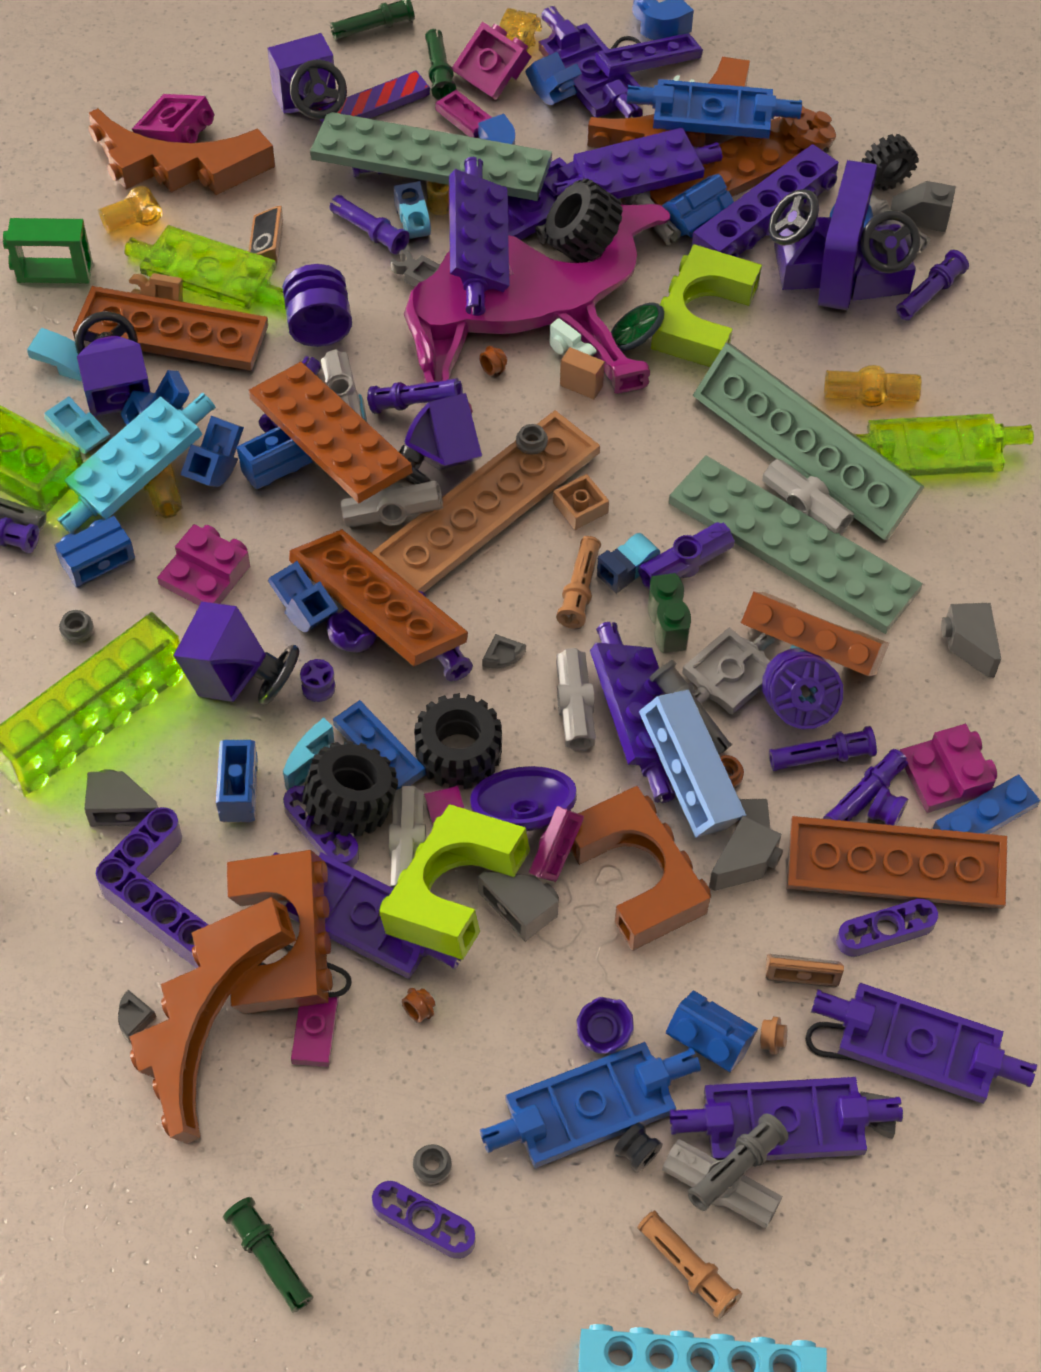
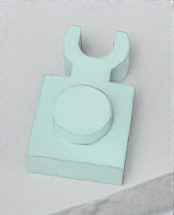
[550,318,597,356]

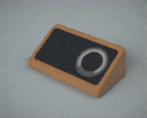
[247,206,283,263]
[765,954,844,987]

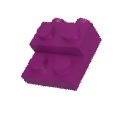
[452,21,532,100]
[132,94,215,143]
[157,524,251,606]
[900,723,997,813]

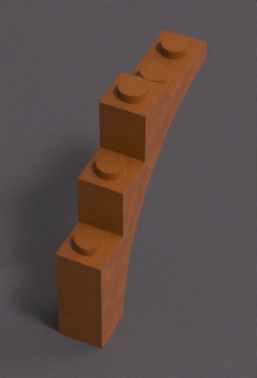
[587,57,750,148]
[88,108,275,195]
[129,897,296,1144]

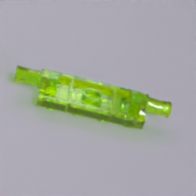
[124,225,285,310]
[854,414,1034,476]

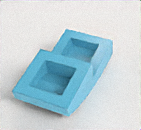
[27,328,86,382]
[44,396,110,454]
[283,718,335,791]

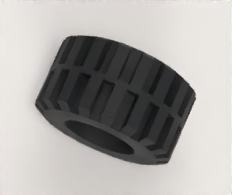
[544,179,623,263]
[414,693,502,789]
[302,741,398,837]

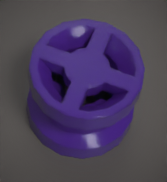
[300,659,336,702]
[867,786,909,825]

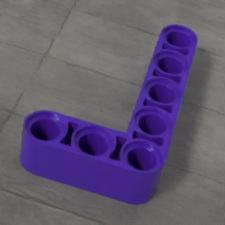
[818,160,877,310]
[95,807,209,968]

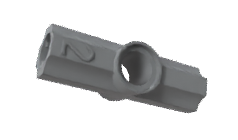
[321,349,363,418]
[762,459,854,535]
[341,480,443,528]
[556,648,596,751]
[389,786,426,888]
[662,1139,783,1229]

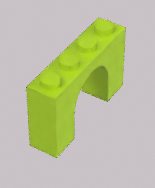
[651,244,762,367]
[379,804,530,960]

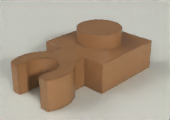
[129,273,183,302]

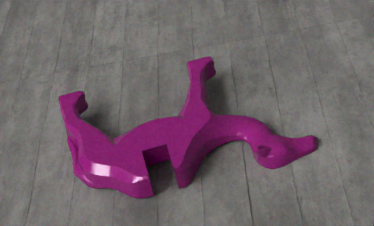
[404,204,670,414]

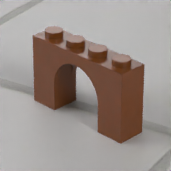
[741,591,890,676]
[570,786,711,951]
[227,850,333,1014]

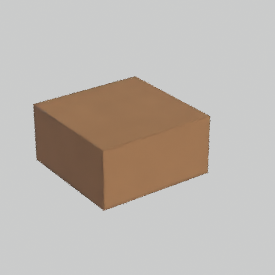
[560,347,605,399]
[553,474,609,530]

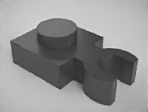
[390,249,440,287]

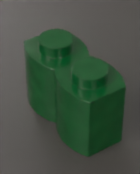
[648,573,691,653]

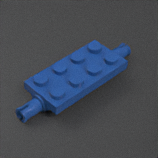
[627,79,802,139]
[479,1042,701,1169]

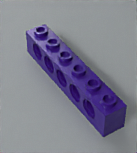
[691,144,839,257]

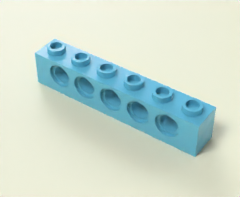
[578,1324,827,1372]

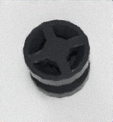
[614,1122,663,1172]

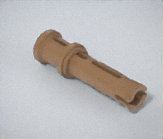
[556,536,601,629]
[637,1210,743,1319]

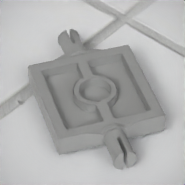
[682,627,775,715]

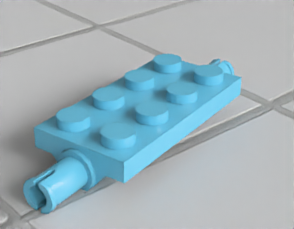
[57,393,216,534]

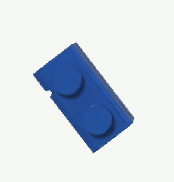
[662,174,734,238]
[236,427,312,489]
[54,516,135,587]
[216,740,258,822]
[666,990,758,1072]

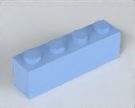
[639,689,746,838]

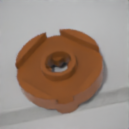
[779,106,836,151]

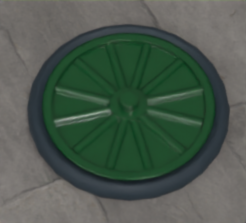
[611,302,664,352]

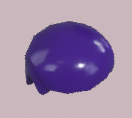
[326,609,378,653]
[576,997,634,1055]

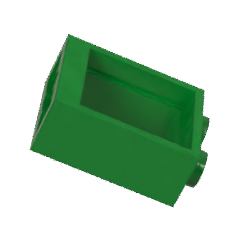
[3,218,93,284]

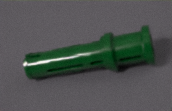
[330,0,415,40]
[425,29,457,100]
[223,1197,314,1313]

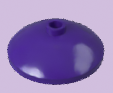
[470,766,577,832]

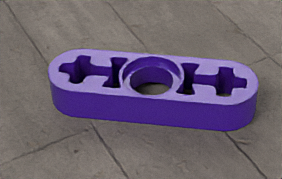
[283,786,359,867]
[836,899,938,957]
[372,1181,476,1259]

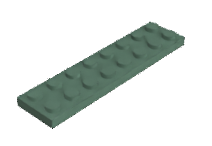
[310,112,552,201]
[692,343,925,540]
[668,455,923,634]

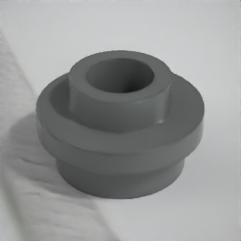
[516,424,548,455]
[59,610,94,642]
[413,1144,452,1184]

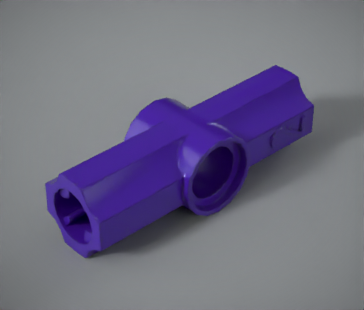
[638,522,735,590]

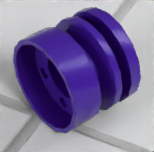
[282,264,352,347]
[762,648,843,729]

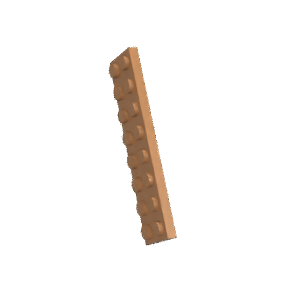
[371,410,600,592]

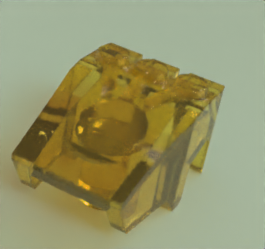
[500,8,542,51]

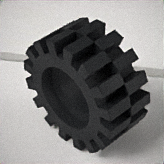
[861,134,919,191]

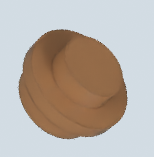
[760,1016,788,1055]

